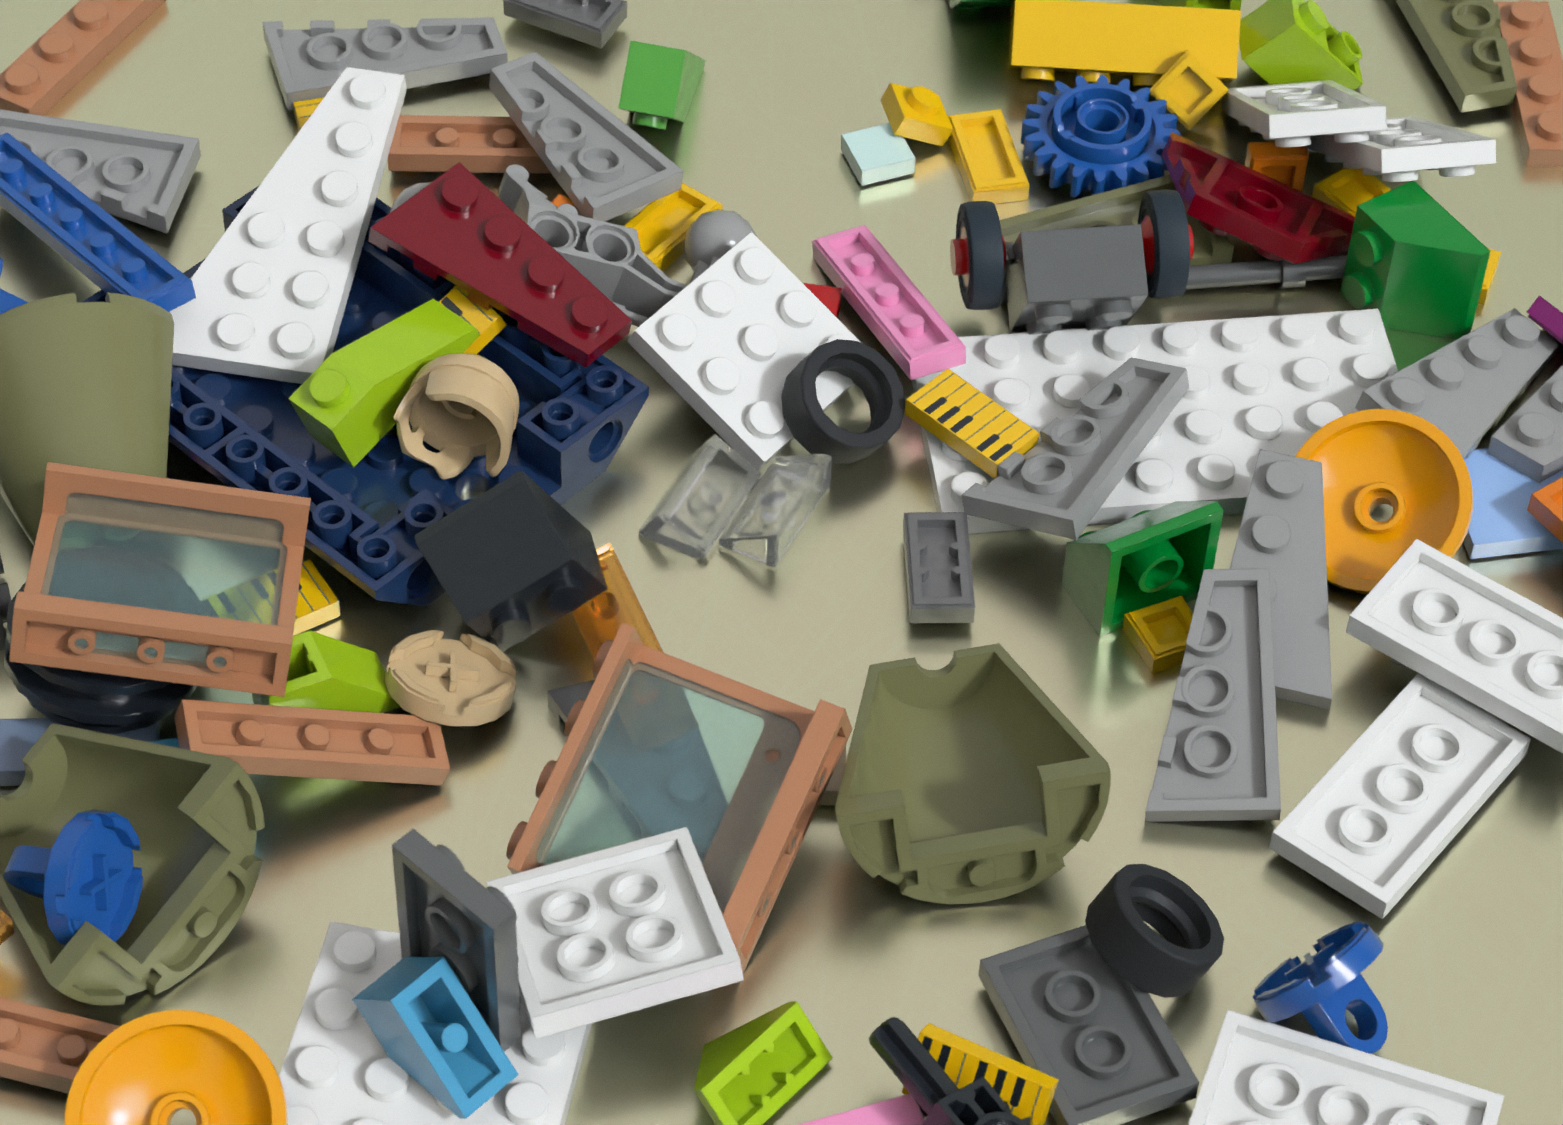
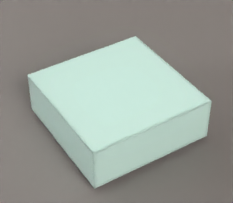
[841,123,916,186]

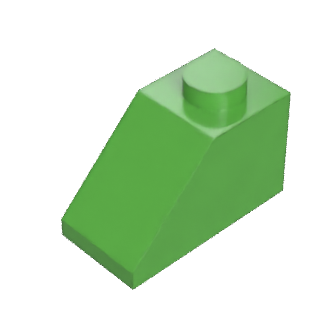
[618,41,705,130]

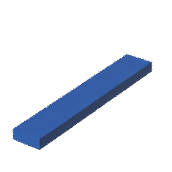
[0,133,196,312]

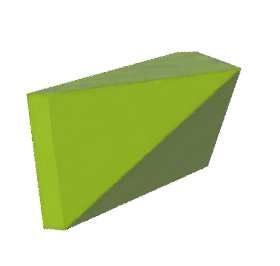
[693,1001,833,1125]

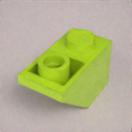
[1239,0,1363,90]
[252,630,400,713]

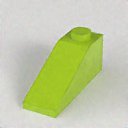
[288,299,480,468]

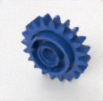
[1020,75,1180,197]

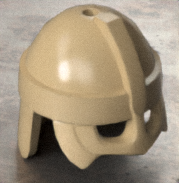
[394,353,520,480]

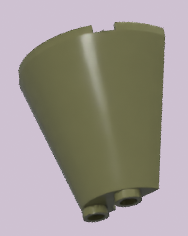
[0,292,174,560]
[835,643,1111,904]
[0,723,265,1006]

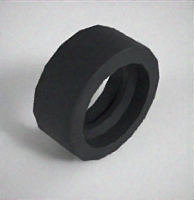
[781,339,905,464]
[1085,864,1224,998]

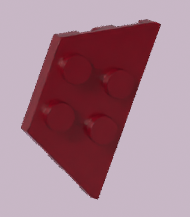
[1161,132,1355,264]

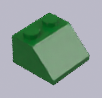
[1340,181,1491,340]
[1061,501,1224,637]

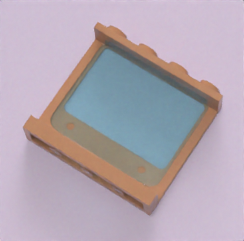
[9,462,311,697]
[506,623,853,973]

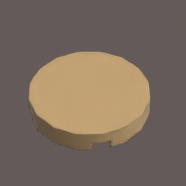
[384,630,517,726]

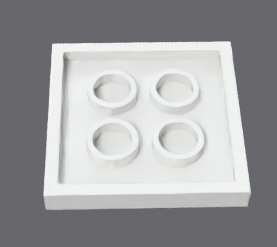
[627,232,860,472]
[486,827,744,1039]

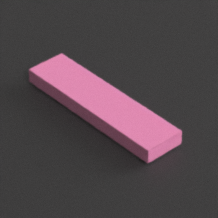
[812,225,966,380]

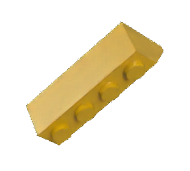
[1009,0,1241,88]

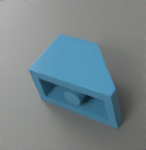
[352,957,518,1119]

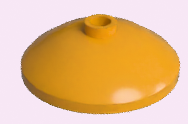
[1295,409,1473,594]
[64,1010,288,1125]

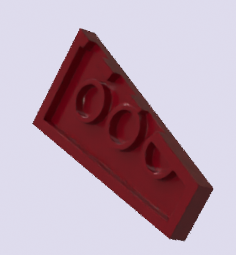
[368,162,632,368]

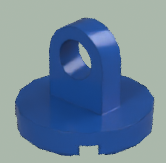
[3,809,143,946]
[1252,921,1388,1054]

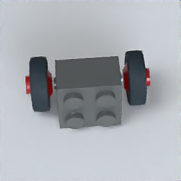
[950,190,1194,335]

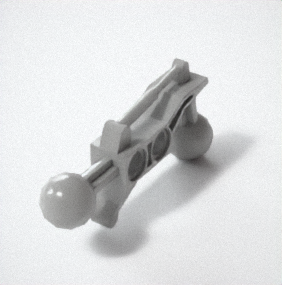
[390,164,757,327]

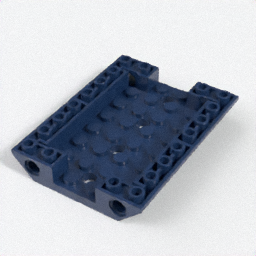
[83,186,649,606]

